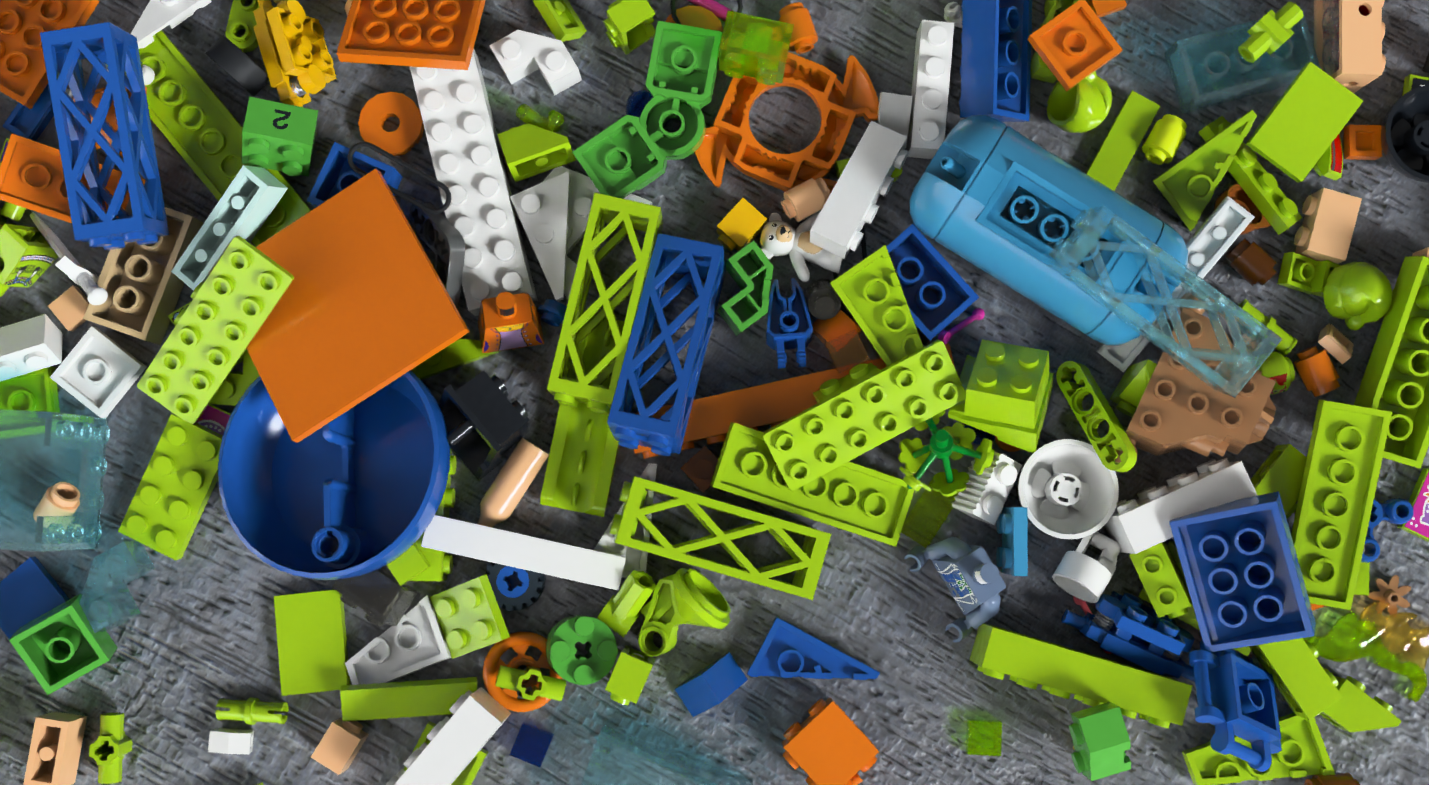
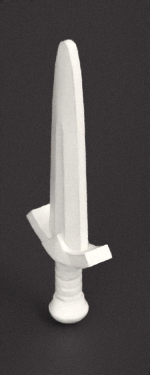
[29,212,108,305]

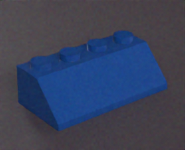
[959,0,1033,122]

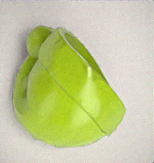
[1047,71,1112,133]
[1323,262,1393,331]

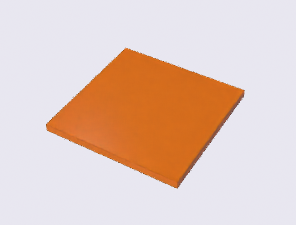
[246,169,470,443]

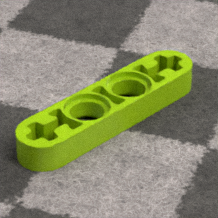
[1056,361,1137,472]

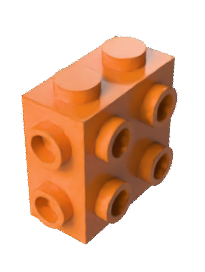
[782,697,879,785]

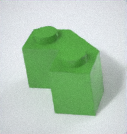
[717,240,774,336]
[1069,702,1131,781]

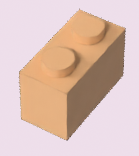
[1294,188,1362,264]
[23,711,87,785]

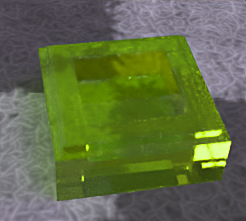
[966,719,1002,756]

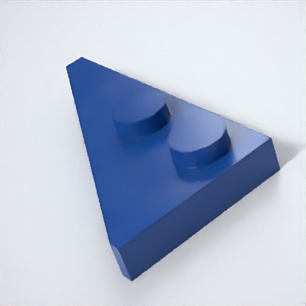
[747,616,880,680]

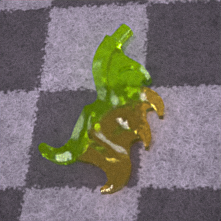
[1303,601,1429,702]

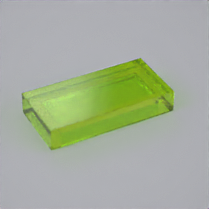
[901,476,959,549]

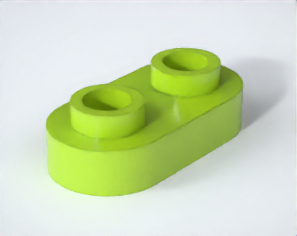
[225,0,259,53]

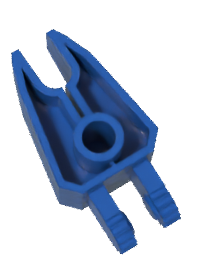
[766,278,813,369]

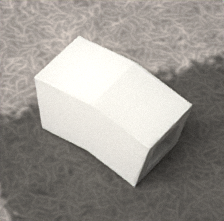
[208,728,254,755]

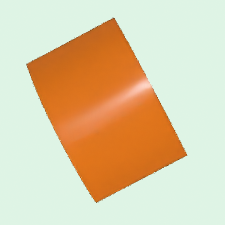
[812,305,861,355]

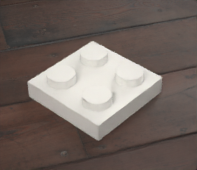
[50,326,147,418]

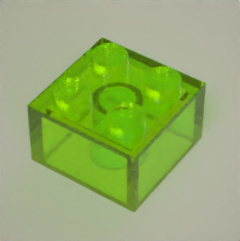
[719,10,794,85]

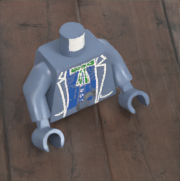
[904,537,1006,643]

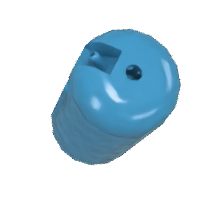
[909,115,1188,345]

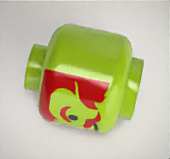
[1248,351,1295,395]

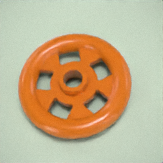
[483,631,562,712]

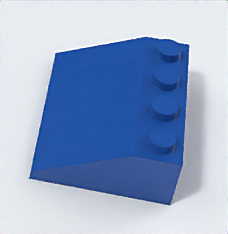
[1169,491,1316,652]

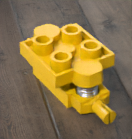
[253,0,337,107]

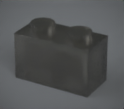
[332,567,418,627]

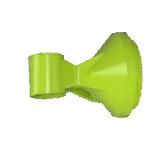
[638,568,731,657]

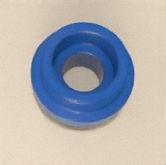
[537,299,567,327]

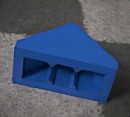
[675,651,748,717]

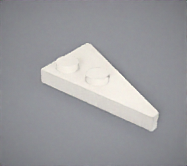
[130,0,212,49]
[510,172,571,302]

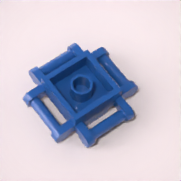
[1189,639,1282,772]

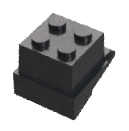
[438,371,530,481]

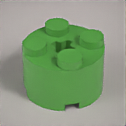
[546,615,618,685]

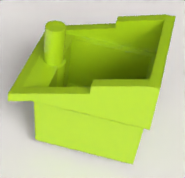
[948,339,1054,453]

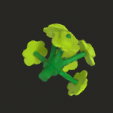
[898,410,994,497]

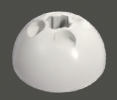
[1018,439,1119,539]

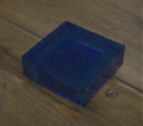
[510,722,554,767]

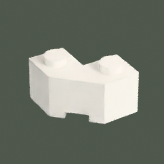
[489,30,582,96]

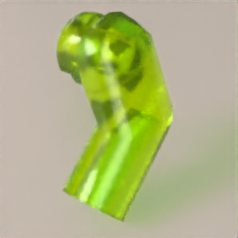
[516,104,565,132]

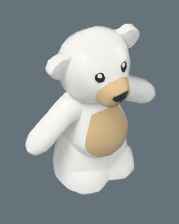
[760,212,843,282]

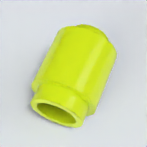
[1142,114,1187,165]

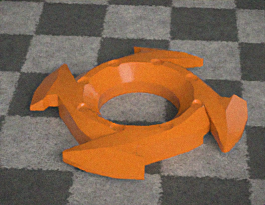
[694,27,879,193]

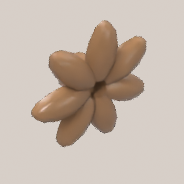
[1367,575,1411,618]

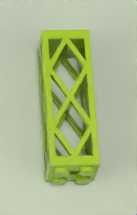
[547,193,663,415]
[609,476,831,600]

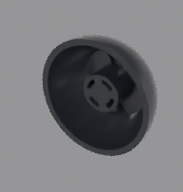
[1381,86,1429,183]

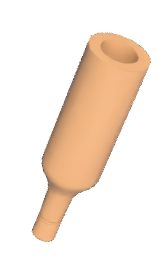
[477,437,549,527]

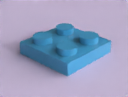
[996,507,1028,576]

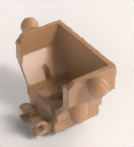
[1112,292,1276,463]

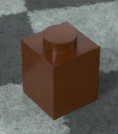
[681,446,718,493]

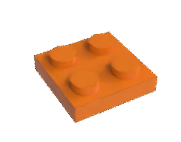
[1027,0,1123,92]

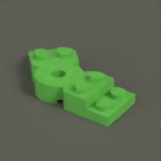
[572,20,723,199]

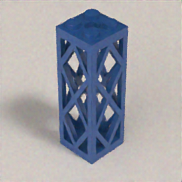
[40,22,169,250]
[607,233,726,456]

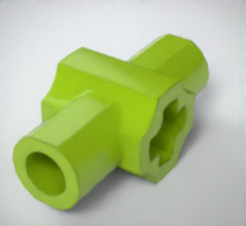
[1238,1,1304,63]
[495,665,566,701]
[89,712,133,784]

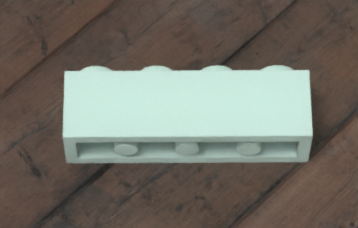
[171,165,288,291]

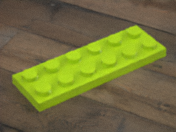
[1291,399,1392,610]
[710,422,915,547]

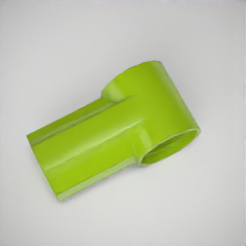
[597,570,656,638]

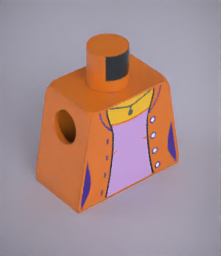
[478,292,544,353]

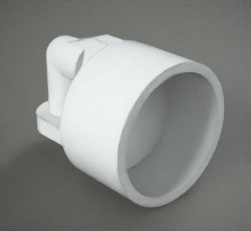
[1052,532,1121,603]

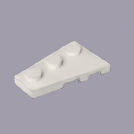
[345,595,452,685]

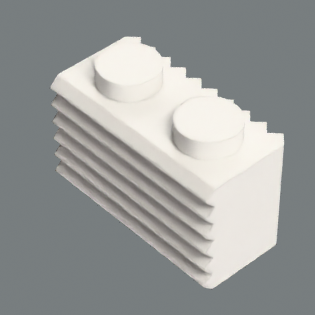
[951,452,1022,525]

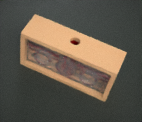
[1314,0,1386,93]

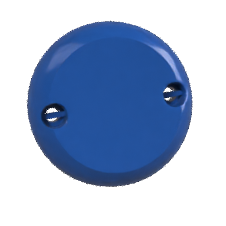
[218,370,450,580]

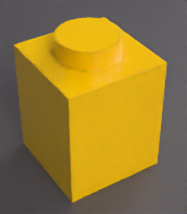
[717,198,767,251]

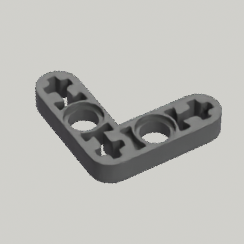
[410,202,465,310]

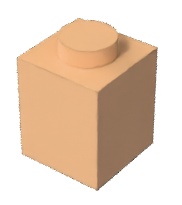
[311,717,369,775]

